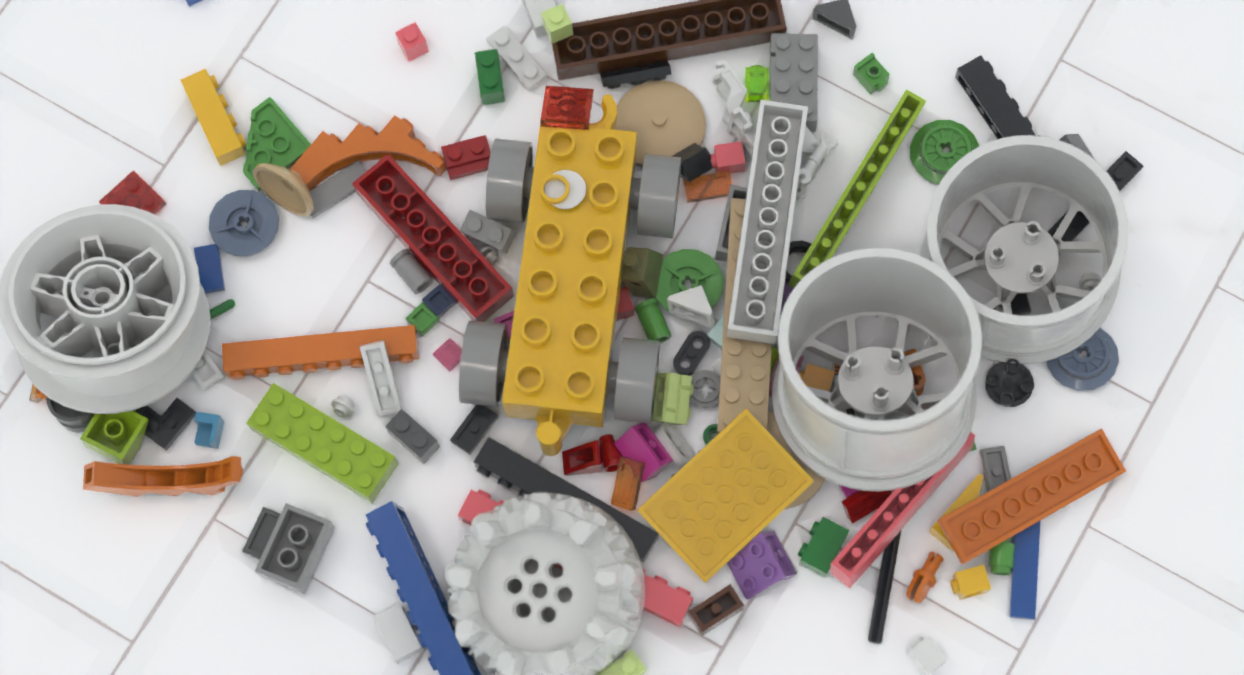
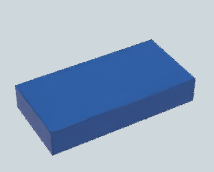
[194,244,225,294]

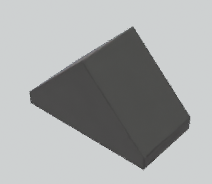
[812,0,857,40]

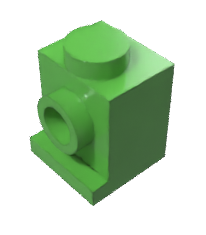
[852,52,890,95]

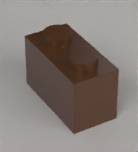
[688,584,744,636]

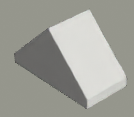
[667,285,714,329]

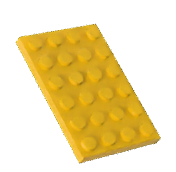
[637,408,814,583]

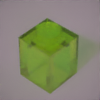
[744,65,769,102]

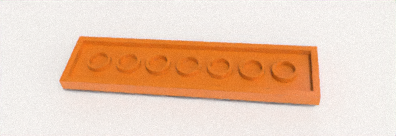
[937,428,1126,565]

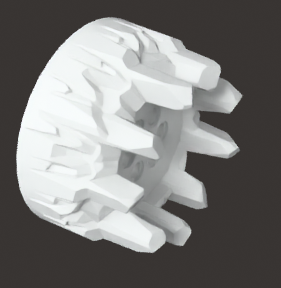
[445,493,645,675]

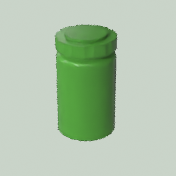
[634,298,672,344]

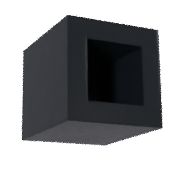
[672,143,713,182]

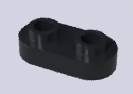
[673,331,710,376]

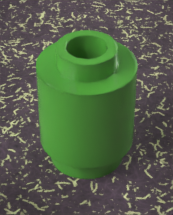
[988,539,1015,575]

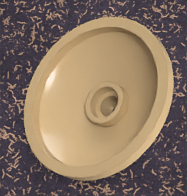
[253,163,314,217]

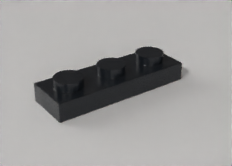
[600,60,672,89]

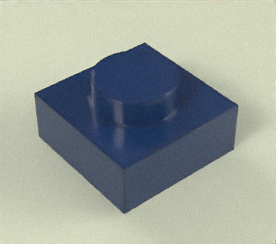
[422,284,456,318]

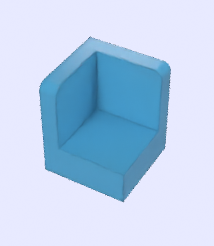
[194,412,224,449]

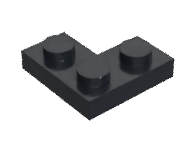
[135,397,196,451]

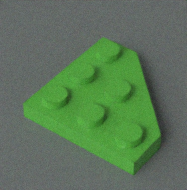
[243,97,311,192]

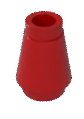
[599,434,625,472]

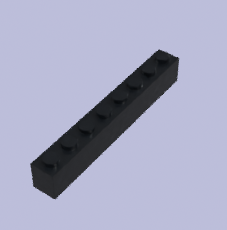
[473,437,659,563]

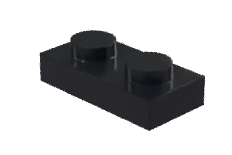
[450,405,499,455]

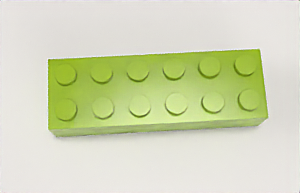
[246,383,399,504]

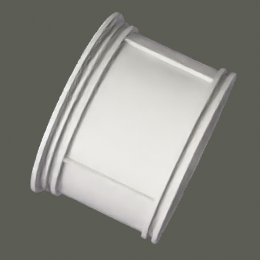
[920,135,1129,364]
[772,248,982,491]

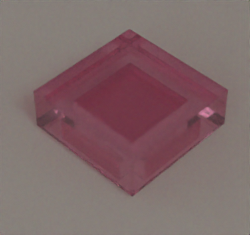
[432,338,462,372]

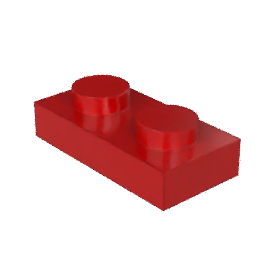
[841,490,892,524]

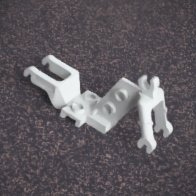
[712,60,839,200]

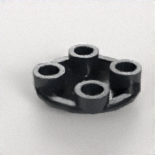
[985,359,1034,407]

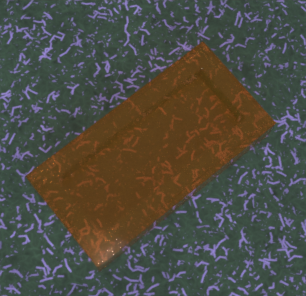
[683,171,732,203]
[611,456,645,511]

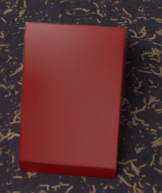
[562,440,602,476]

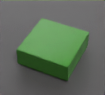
[405,302,440,336]

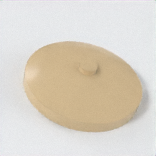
[615,80,706,168]

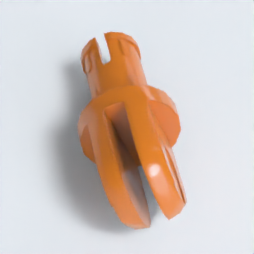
[907,551,944,604]

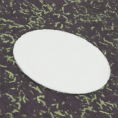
[544,170,586,209]

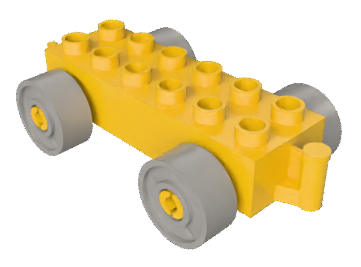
[459,91,682,456]

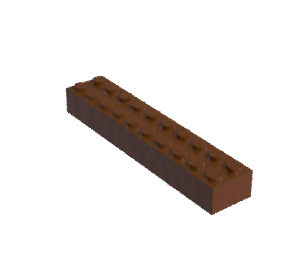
[551,0,787,81]

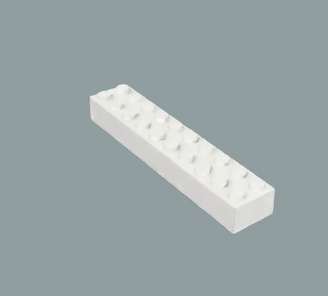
[726,100,808,344]

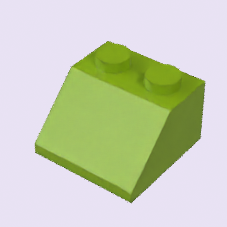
[80,411,148,465]

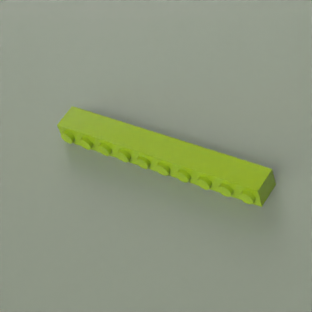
[788,89,926,288]

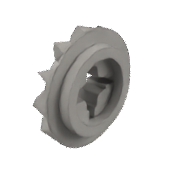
[690,370,720,409]

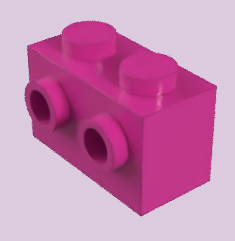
[614,423,674,483]

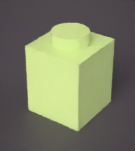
[541,4,573,44]

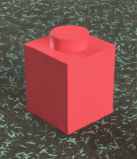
[395,22,429,62]
[710,141,746,175]

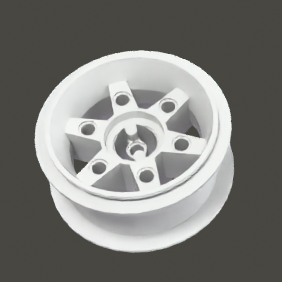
[0,204,211,414]

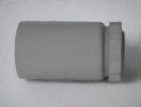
[389,249,433,295]

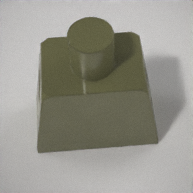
[622,247,663,298]

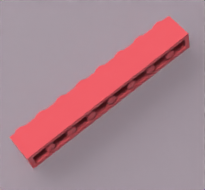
[830,432,975,589]

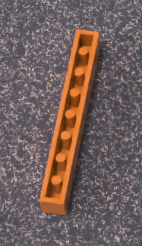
[222,325,419,380]

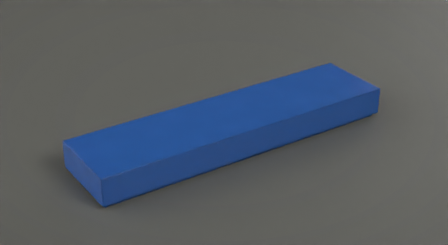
[1009,521,1041,620]

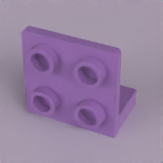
[727,530,797,599]

